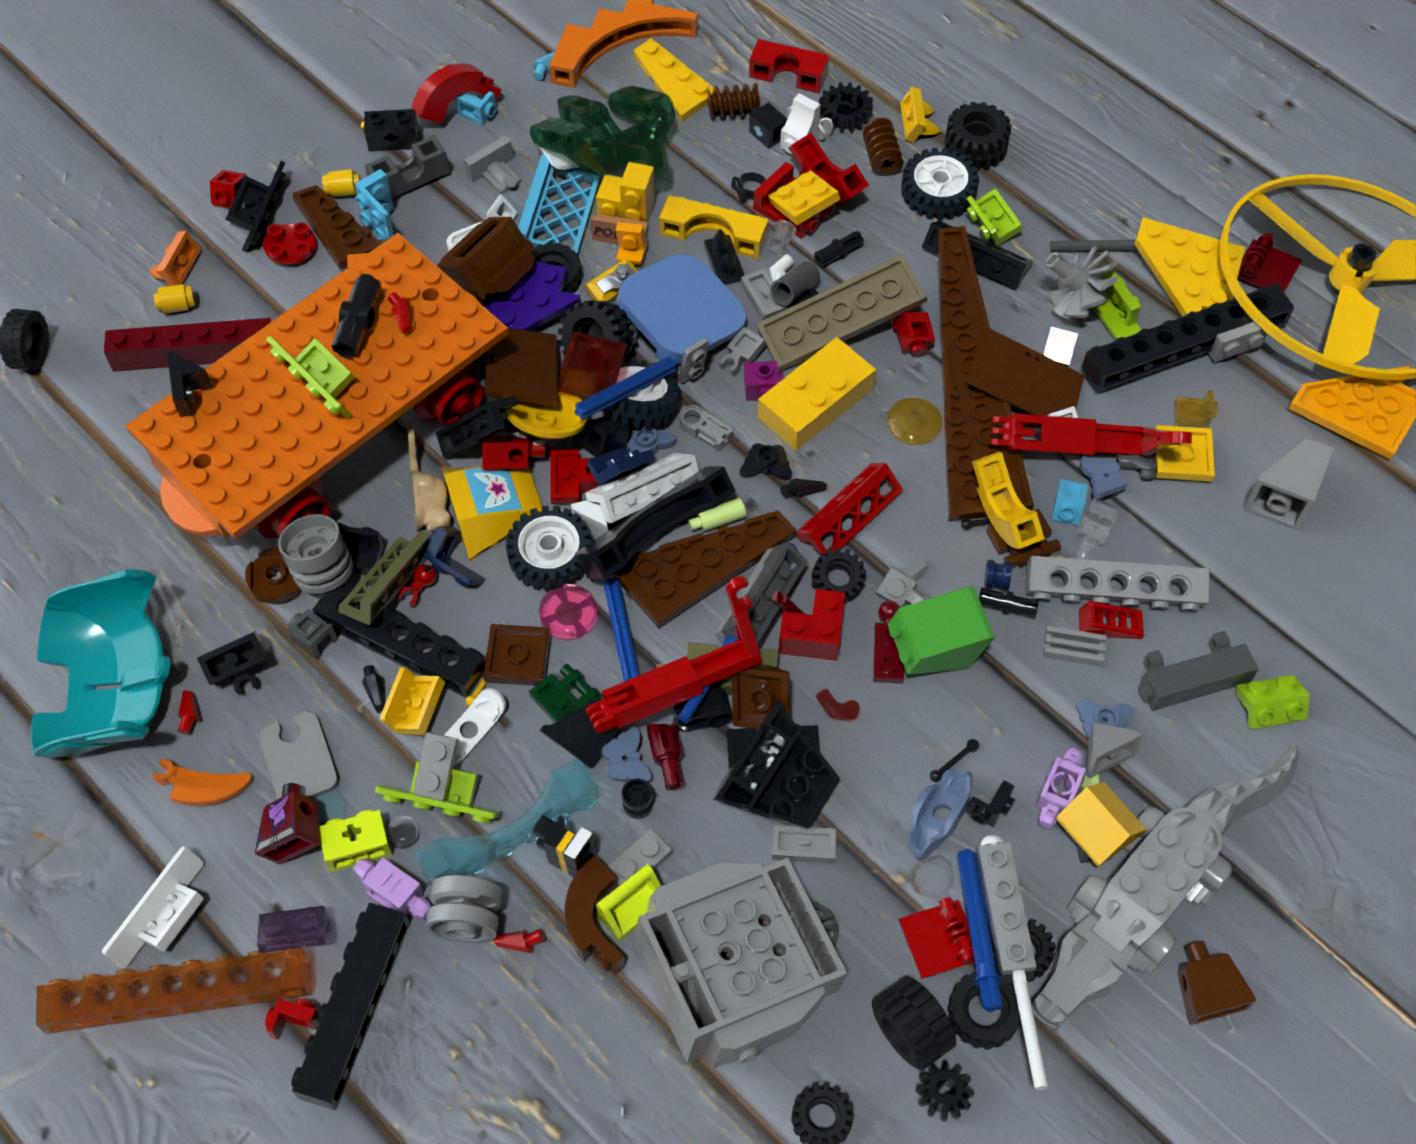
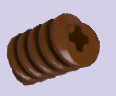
[707,83,760,119]
[862,118,904,176]

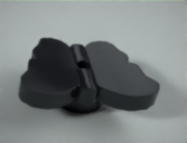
[740,443,792,481]

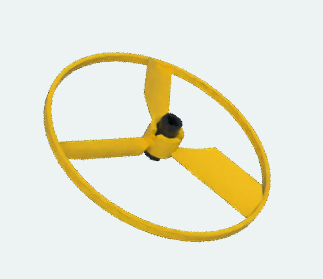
[1219,174,1416,380]

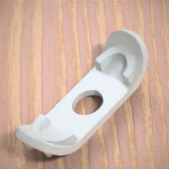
[445,688,506,766]

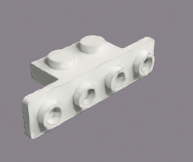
[102,846,204,969]

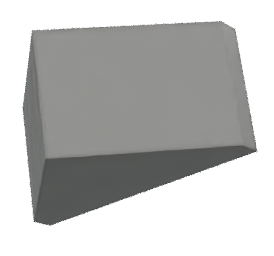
[1086,722,1142,778]

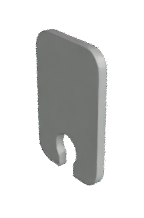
[259,712,338,799]

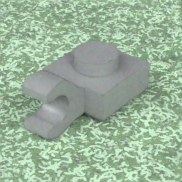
[876,565,930,607]

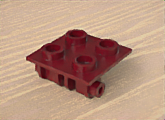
[1237,233,1302,293]

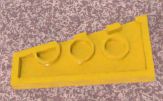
[633,38,713,123]

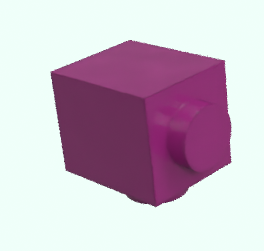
[744,361,784,401]

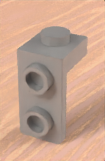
[673,338,709,383]

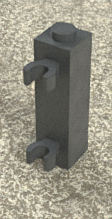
[1139,631,1259,711]

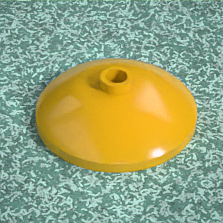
[504,386,588,439]

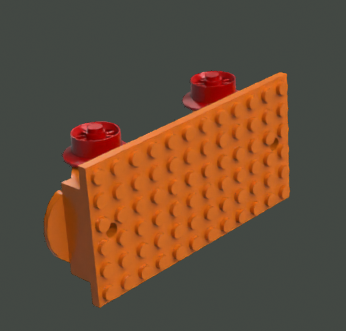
[125,233,509,540]

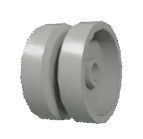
[425,875,503,943]

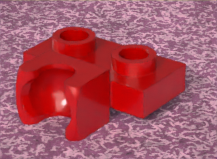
[550,449,599,504]

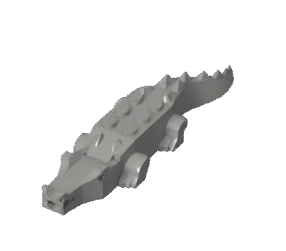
[1032,745,1298,1031]

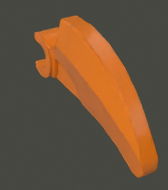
[152,759,252,806]

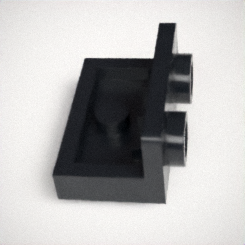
[337,523,384,574]

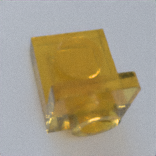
[1174,390,1218,428]

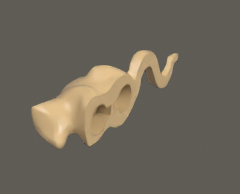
[406,420,450,531]

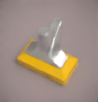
[585,258,638,303]

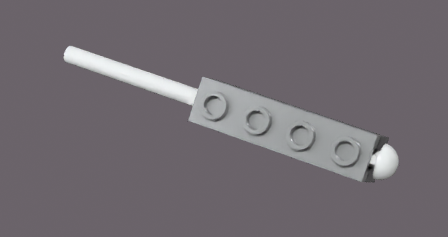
[976,835,1048,1090]

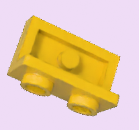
[380,667,445,735]

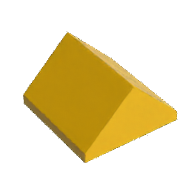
[1056,782,1147,867]

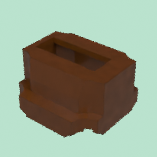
[437,217,536,304]

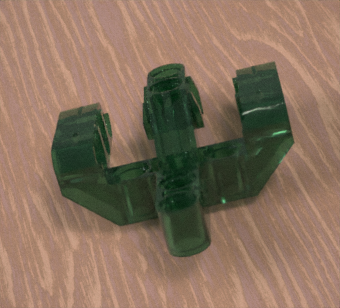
[530,85,675,176]

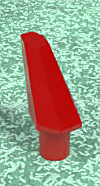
[387,292,411,335]
[177,690,200,735]
[493,929,545,953]

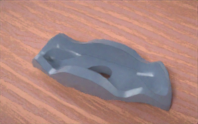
[907,769,973,862]

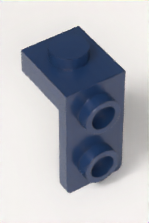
[424,526,485,587]

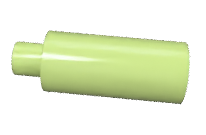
[688,498,746,532]

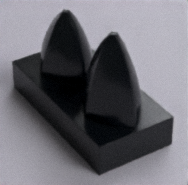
[704,229,744,285]

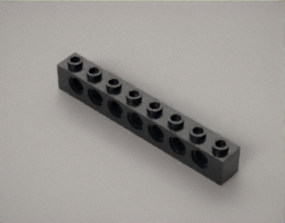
[1082,283,1294,393]

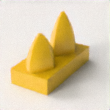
[900,86,941,143]

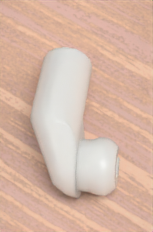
[769,254,794,282]

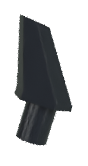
[780,478,827,496]
[362,665,384,713]

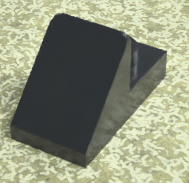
[167,352,212,417]

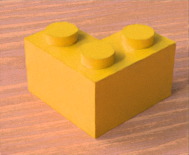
[596,162,655,222]

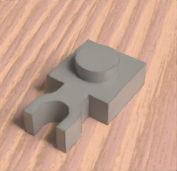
[719,327,766,377]

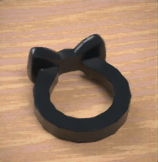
[731,172,766,202]

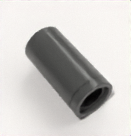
[770,262,820,306]

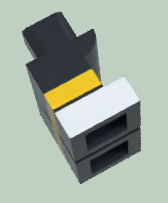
[532,815,598,878]

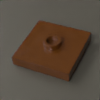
[483,624,551,685]

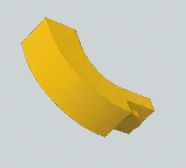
[972,452,1045,549]

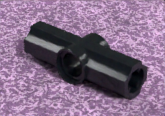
[331,274,382,358]

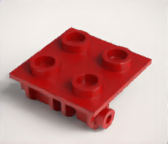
[898,897,975,979]

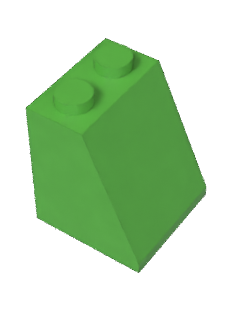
[888,586,995,675]

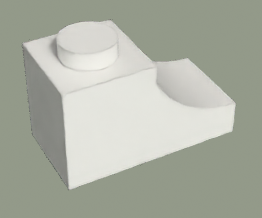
[780,93,820,154]

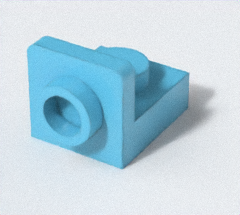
[455,91,497,126]
[1051,479,1088,525]

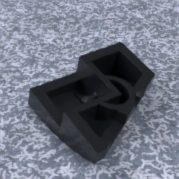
[539,697,620,768]

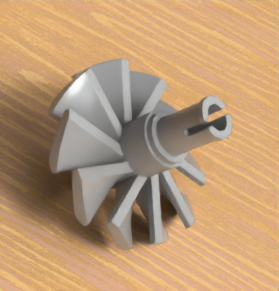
[1045,246,1118,321]

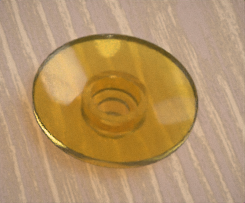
[887,398,942,445]

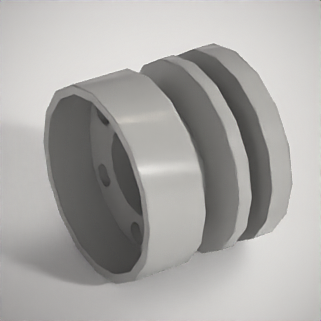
[278,514,354,594]

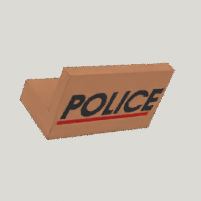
[591,214,649,245]

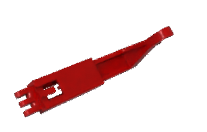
[991,413,1192,456]
[586,576,762,733]

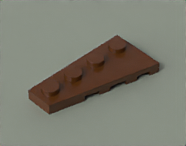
[292,185,384,269]

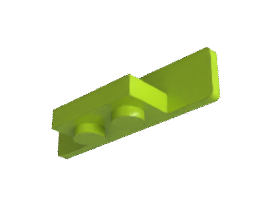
[1092,269,1142,340]
[266,336,355,419]
[375,761,502,823]

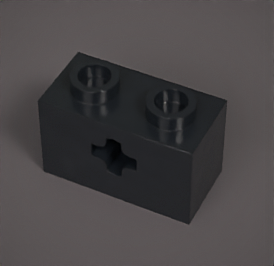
[364,109,419,152]

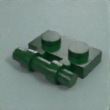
[529,664,603,723]

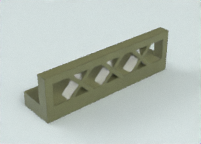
[339,530,430,626]

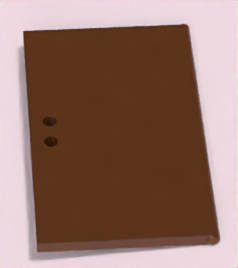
[966,326,1085,416]
[485,328,559,406]

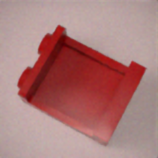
[753,162,835,240]

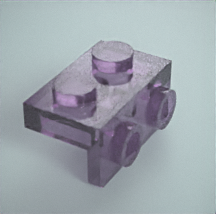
[257,906,330,953]

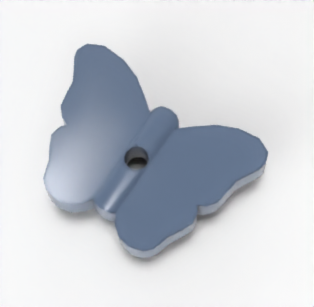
[626,424,677,453]
[1080,456,1128,499]
[1075,699,1133,740]
[601,727,652,782]

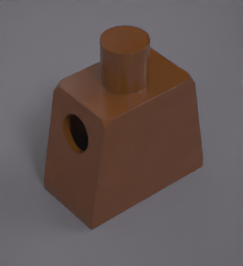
[1178,941,1256,1025]

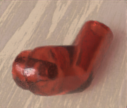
[816,689,860,721]

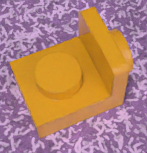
[615,222,648,265]

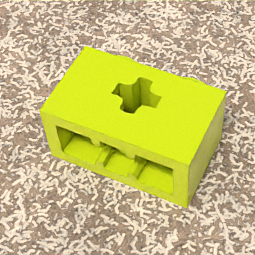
[319,810,392,873]

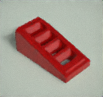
[1079,601,1144,639]

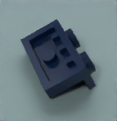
[586,447,656,486]

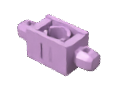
[1036,748,1086,829]
[354,858,431,920]

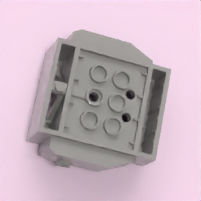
[633,857,847,1069]

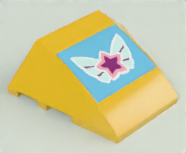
[440,467,542,562]

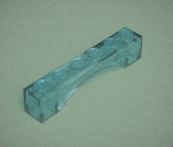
[413,757,599,886]

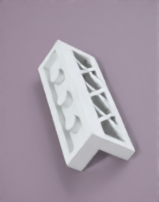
[585,453,699,523]

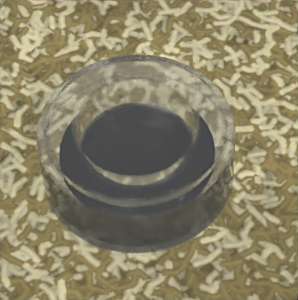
[387,816,420,849]

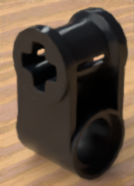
[673,688,733,732]

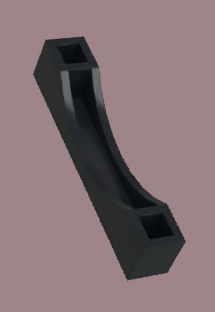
[575,466,736,580]

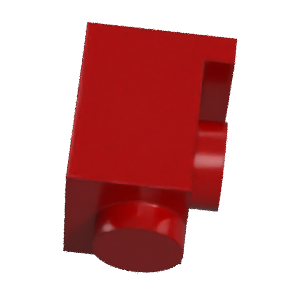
[892,312,936,356]

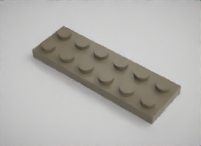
[756,254,927,372]

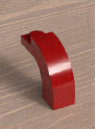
[411,63,502,124]
[788,133,870,204]

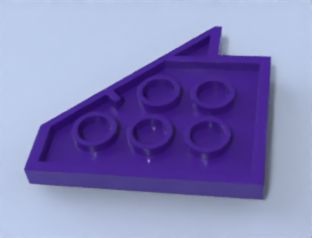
[481,261,582,356]

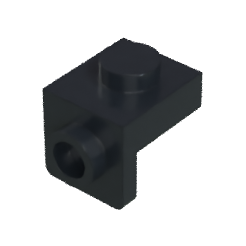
[966,780,1016,827]

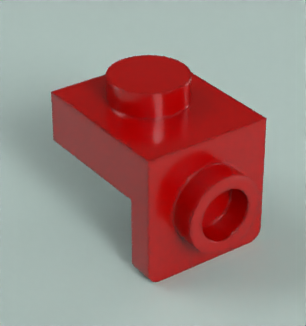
[265,998,319,1040]

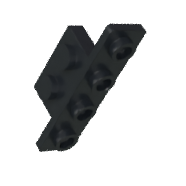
[225,161,287,252]

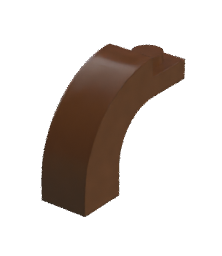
[565,855,625,975]

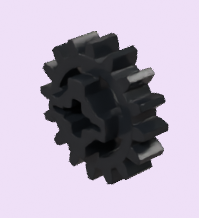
[819,82,873,131]

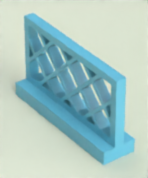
[518,154,600,254]

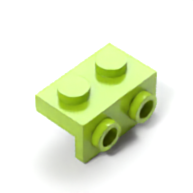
[966,188,1023,246]
[1236,675,1310,729]

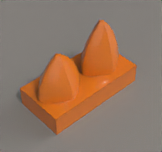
[149,231,202,286]

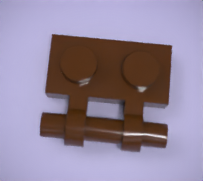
[986,509,1061,567]

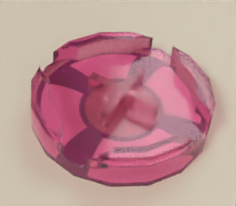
[539,584,598,640]

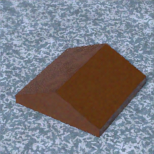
[731,665,791,729]

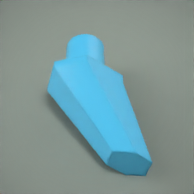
[533,52,555,80]

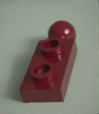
[873,600,904,684]

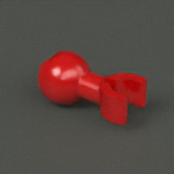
[397,564,437,608]

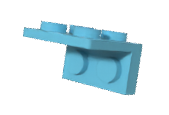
[355,169,394,242]

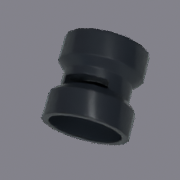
[621,778,654,819]

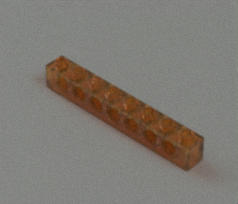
[36,946,312,1034]

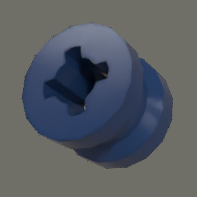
[984,560,1012,591]

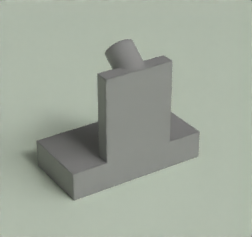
[464,135,521,194]

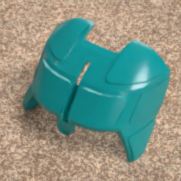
[31,569,171,758]

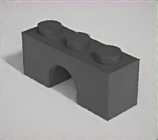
[365,135,449,198]

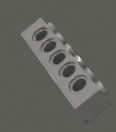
[1026,556,1210,612]

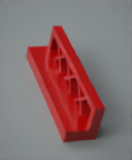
[796,463,903,555]

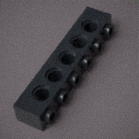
[312,585,485,698]

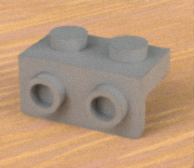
[1208,322,1267,363]

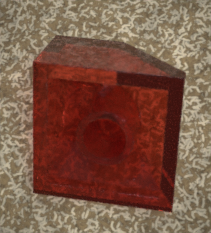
[558,331,627,398]

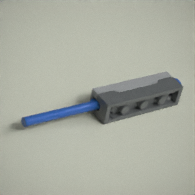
[678,541,808,723]

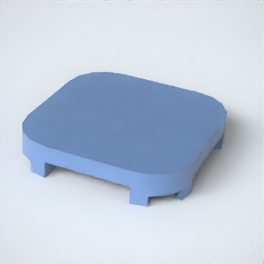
[616,254,746,363]

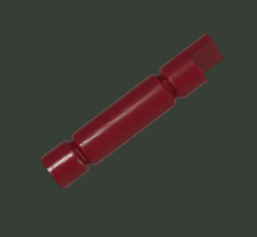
[772,590,805,614]

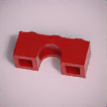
[749,39,829,94]

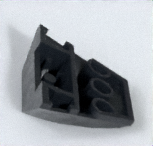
[713,700,840,830]

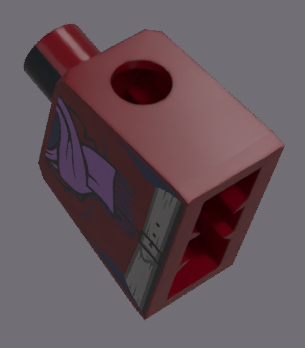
[255,783,320,864]

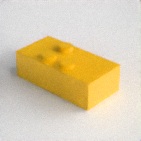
[757,337,876,451]

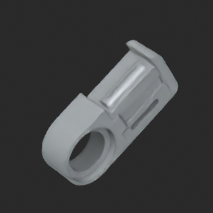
[680,405,732,452]

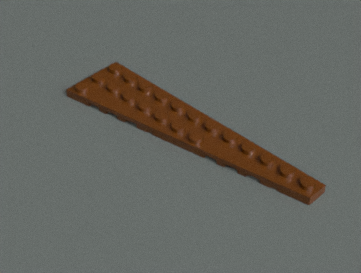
[938,226,1034,521]

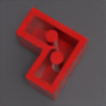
[778,589,845,661]

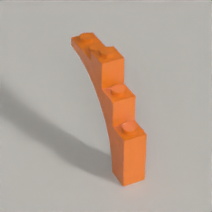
[549,0,698,88]

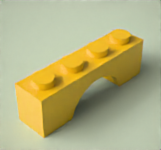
[659,195,768,259]

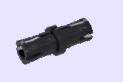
[979,587,1039,619]

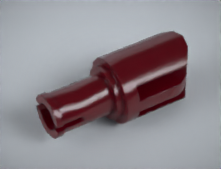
[646,723,685,791]

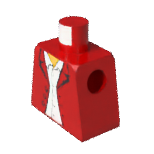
[482,427,545,470]

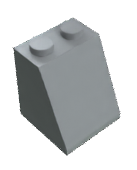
[1243,438,1334,531]

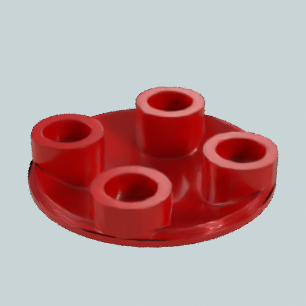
[263,222,316,264]

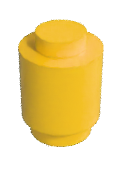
[322,169,361,197]
[153,284,195,314]

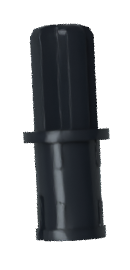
[814,231,864,268]

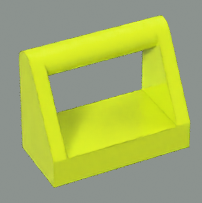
[596,864,661,943]

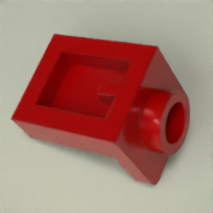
[209,170,247,208]

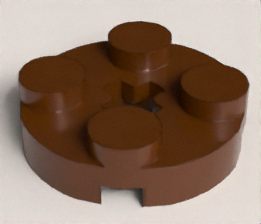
[245,547,301,604]

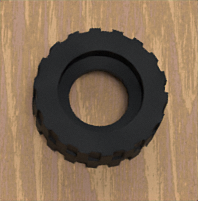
[533,242,582,293]
[0,309,49,371]
[947,971,1021,1050]

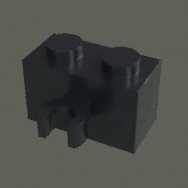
[197,631,268,695]

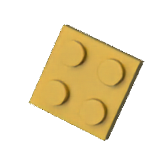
[768,171,840,225]
[1154,425,1215,482]

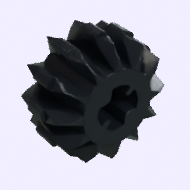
[915,1061,974,1122]

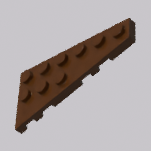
[612,510,796,628]

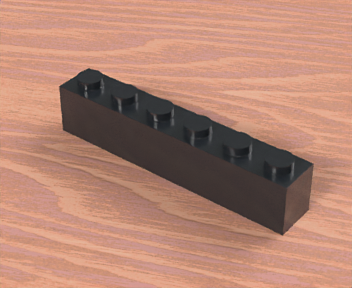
[291,903,410,1111]

